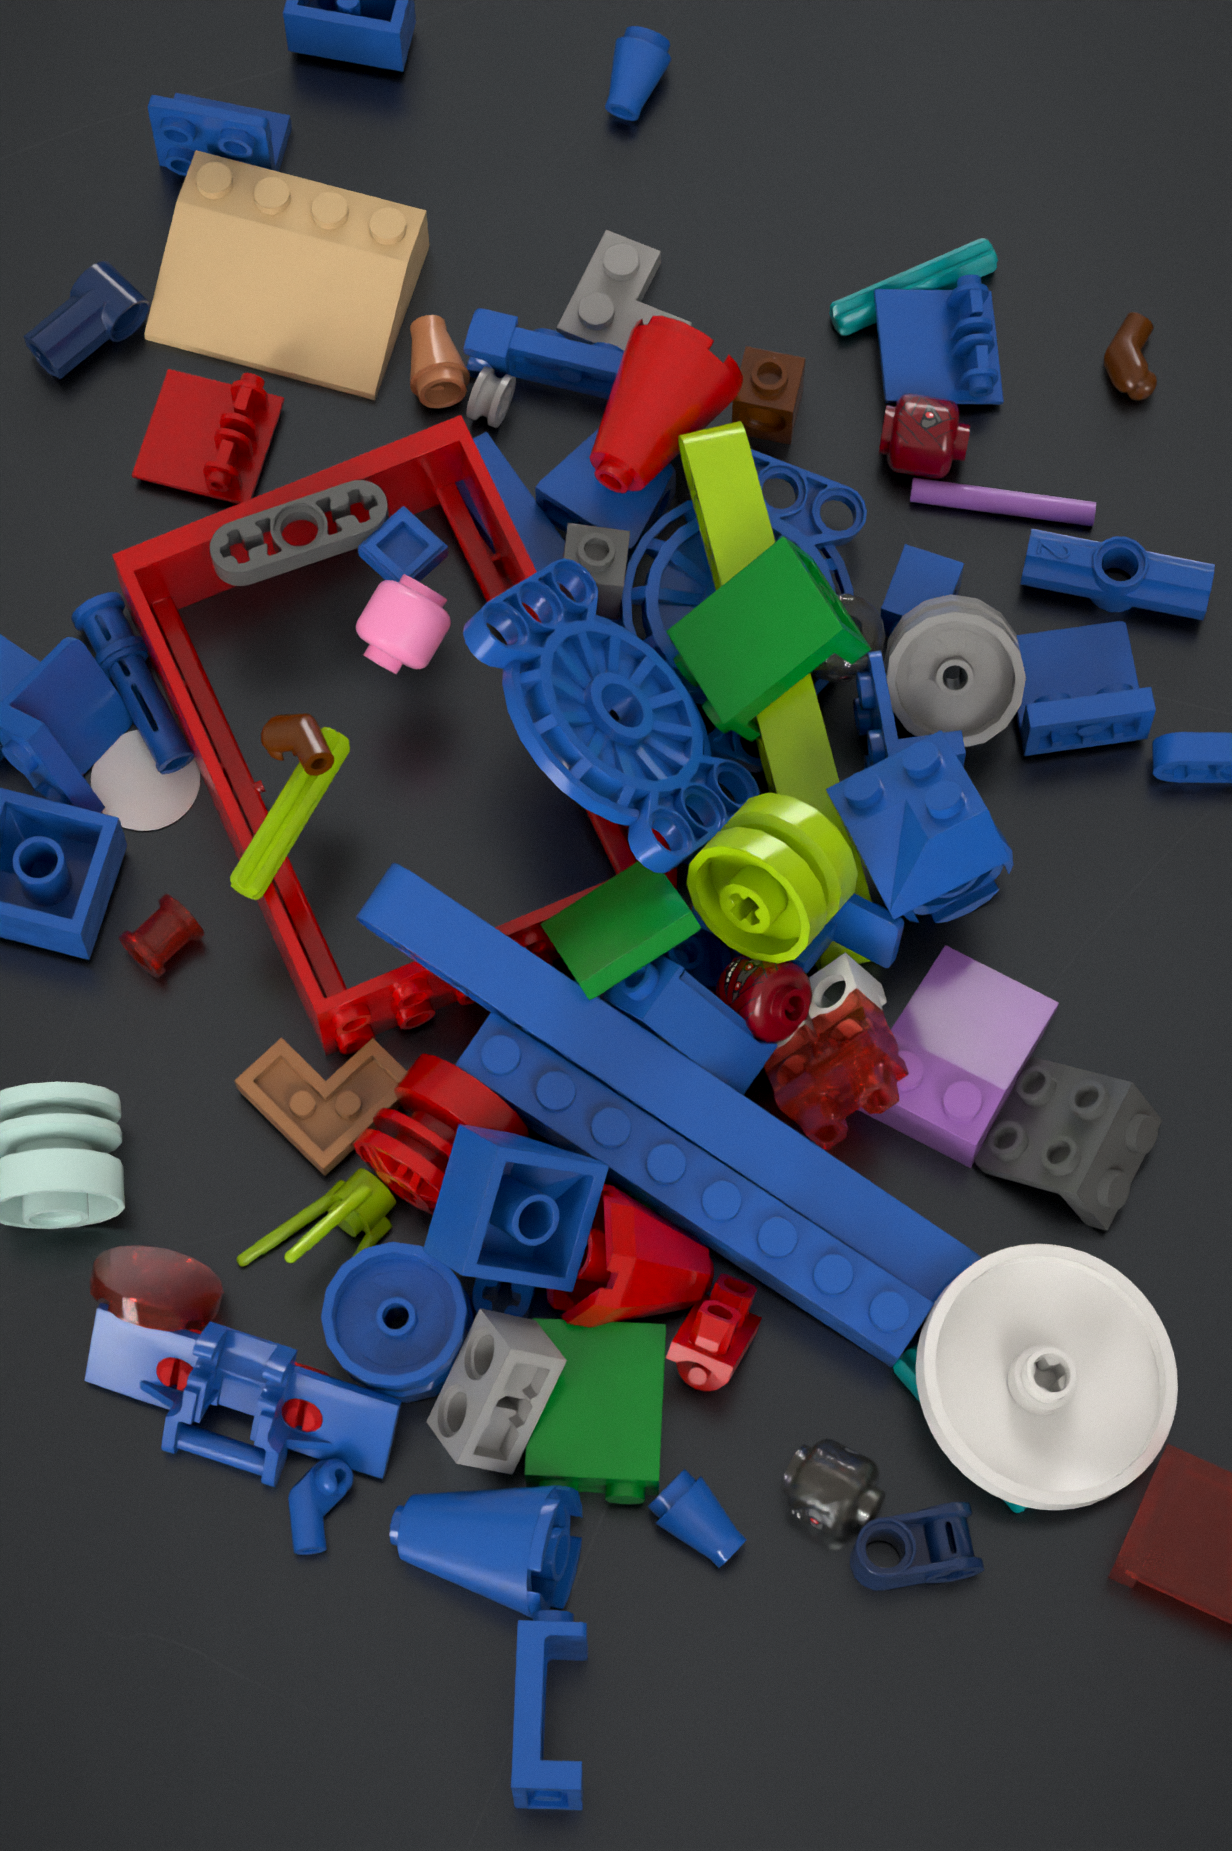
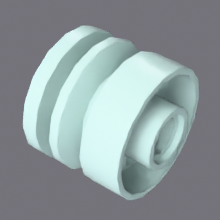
[0,1081,125,1229]

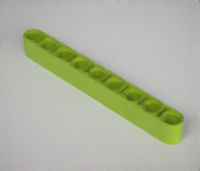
[678,421,872,971]

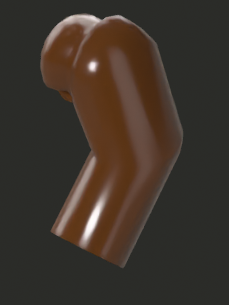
[1104,312,1157,401]
[261,713,334,776]

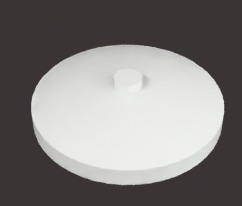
[916,1244,1178,1510]

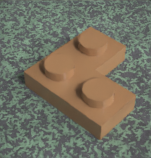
[234,1037,407,1176]

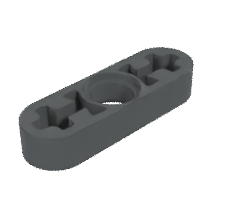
[210,480,389,586]

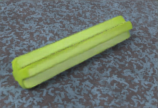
[230,727,350,900]

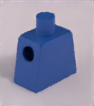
[535,429,676,567]

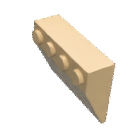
[144,150,430,401]

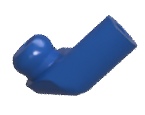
[288,1458,354,1555]

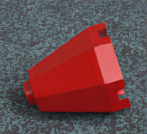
[547,1184,714,1328]

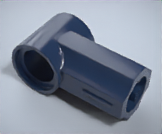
[23,261,151,379]

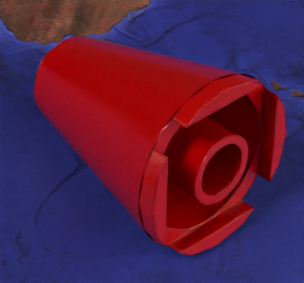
[590,315,743,493]

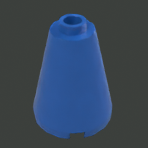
[390,1485,583,1618]

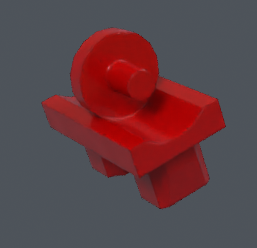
[666,1273,762,1392]

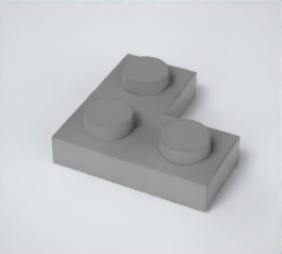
[556,230,692,351]

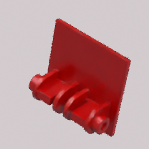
[132,369,285,504]

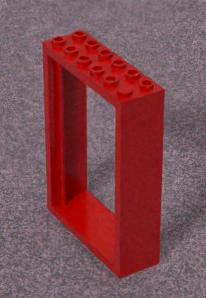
[112,415,677,1056]

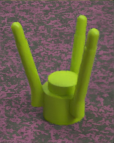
[236,1168,396,1266]

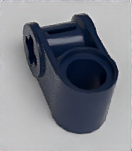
[850,1502,985,1591]

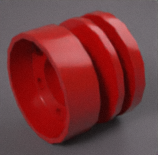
[353,1053,530,1215]

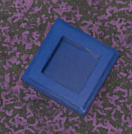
[358,506,448,582]

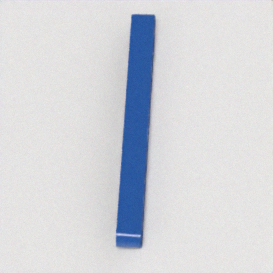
[356,863,982,1303]

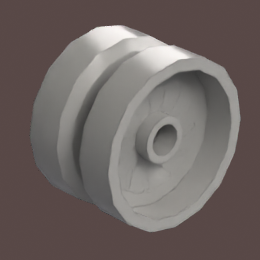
[884,594,1026,747]

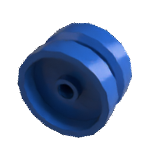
[321,1242,475,1403]

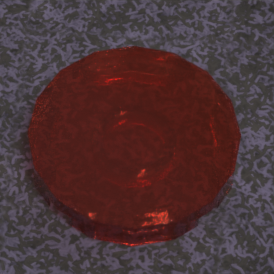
[89,1245,223,1331]

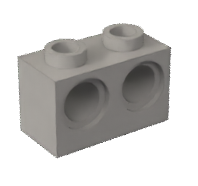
[427,1308,567,1475]

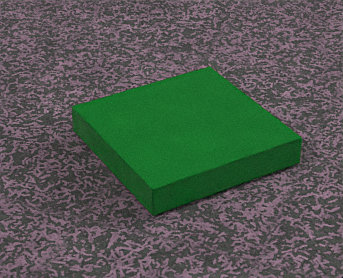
[540,861,701,1000]

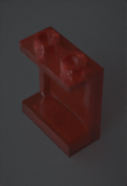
[1108,1444,1232,1624]

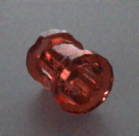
[119,893,205,978]

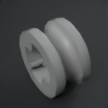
[466,366,516,428]

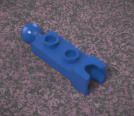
[463,308,624,399]

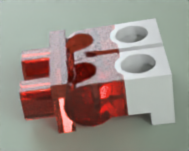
[764,952,909,1150]

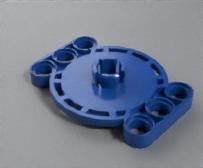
[612,449,867,773]
[463,558,760,874]

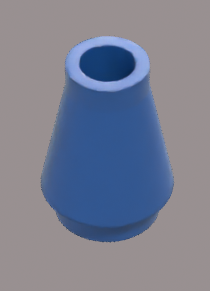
[605,26,671,121]
[647,1468,747,1568]

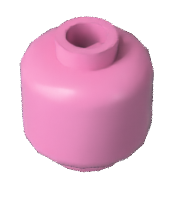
[356,574,451,675]

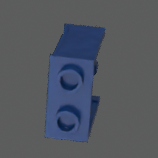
[574,955,778,1095]

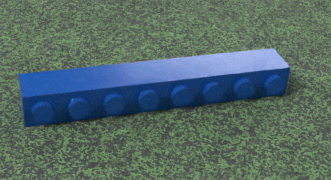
[455,1012,935,1368]

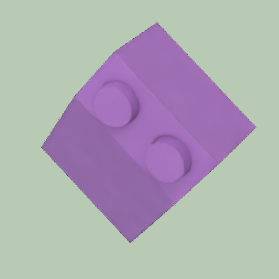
[856,945,1059,1168]

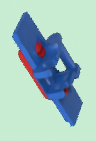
[84,1302,402,1487]

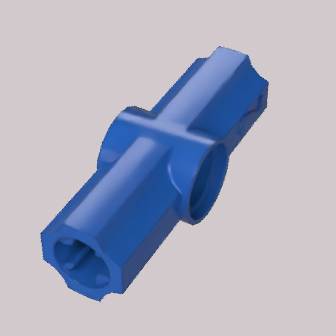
[1020,529,1215,621]

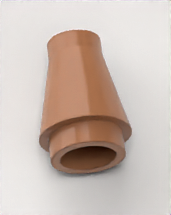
[410,315,470,409]

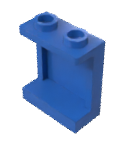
[511,1610,588,1810]

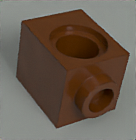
[732,346,806,445]

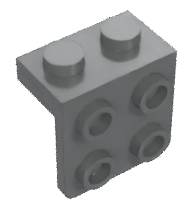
[975,1057,1163,1231]

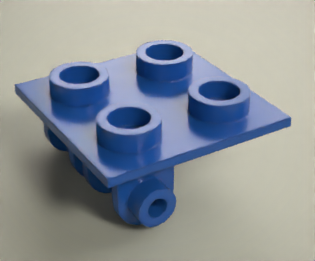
[873,275,1004,405]

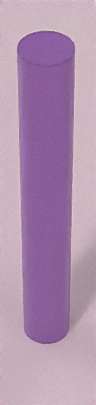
[910,477,1096,526]

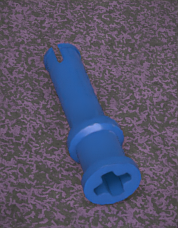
[71,592,194,775]

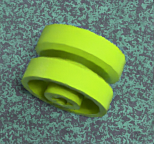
[687,793,858,964]

